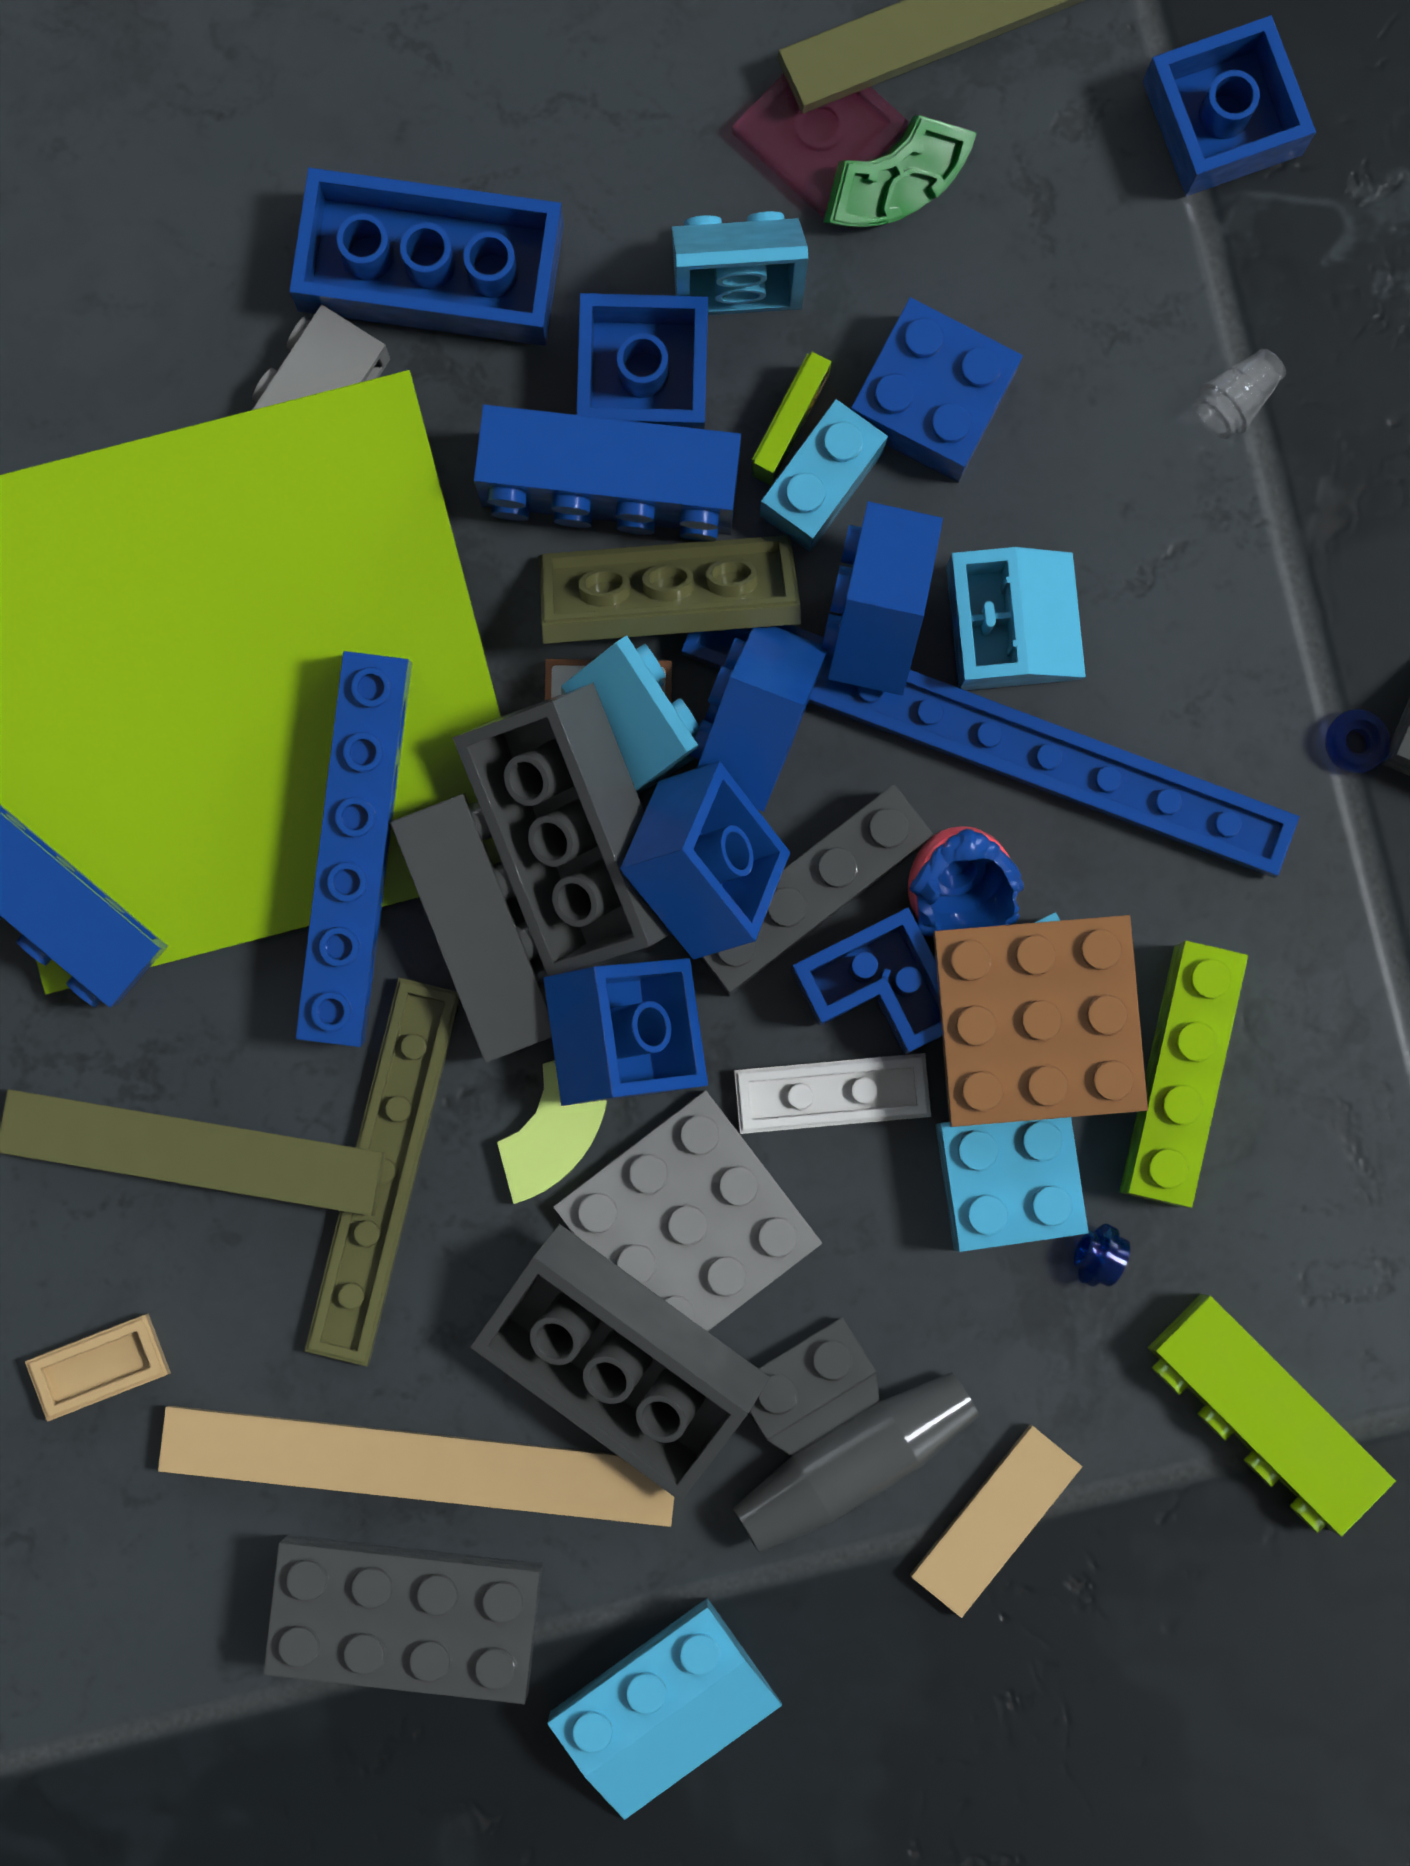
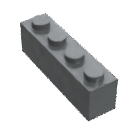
[700,784,934,996]
[390,793,552,1063]

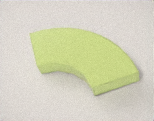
[497,1060,607,1204]

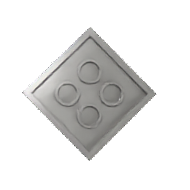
[554,1091,822,1332]

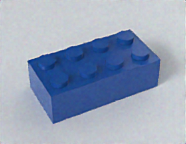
[289,167,564,346]
[474,404,741,542]

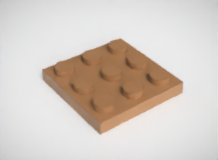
[933,915,1148,1127]

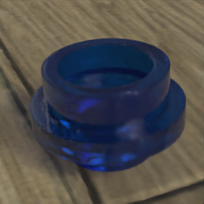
[1325,709,1390,773]
[1074,1223,1131,1287]

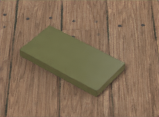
[539,535,801,644]

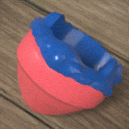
[908,826,1024,942]

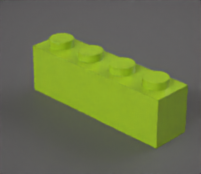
[1119,940,1248,1208]
[1147,1294,1396,1537]

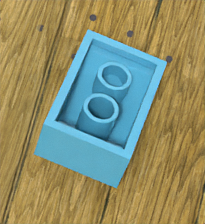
[672,211,808,315]

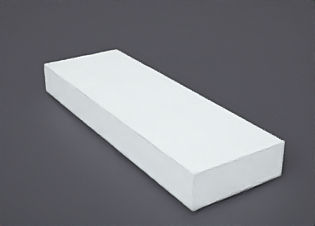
[734,1053,931,1134]

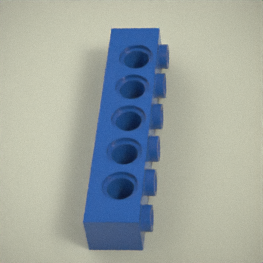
[296,651,412,1047]

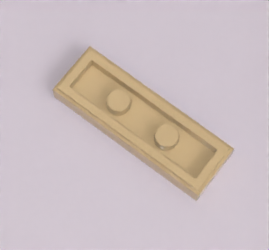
[910,1424,1083,1618]

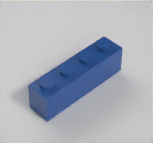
[0,804,168,1008]

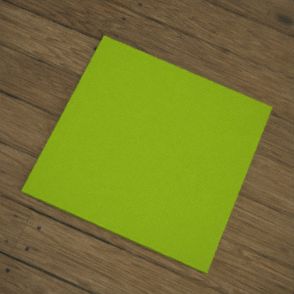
[0,370,501,995]

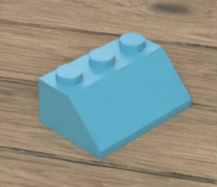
[547,1598,782,1820]

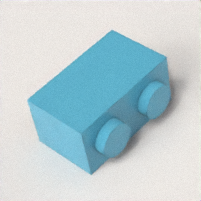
[760,399,888,552]

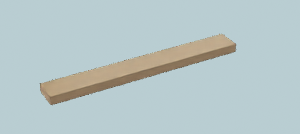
[158,1405,674,1527]

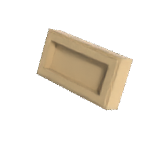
[25,1314,171,1422]

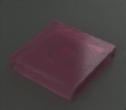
[732,73,909,217]

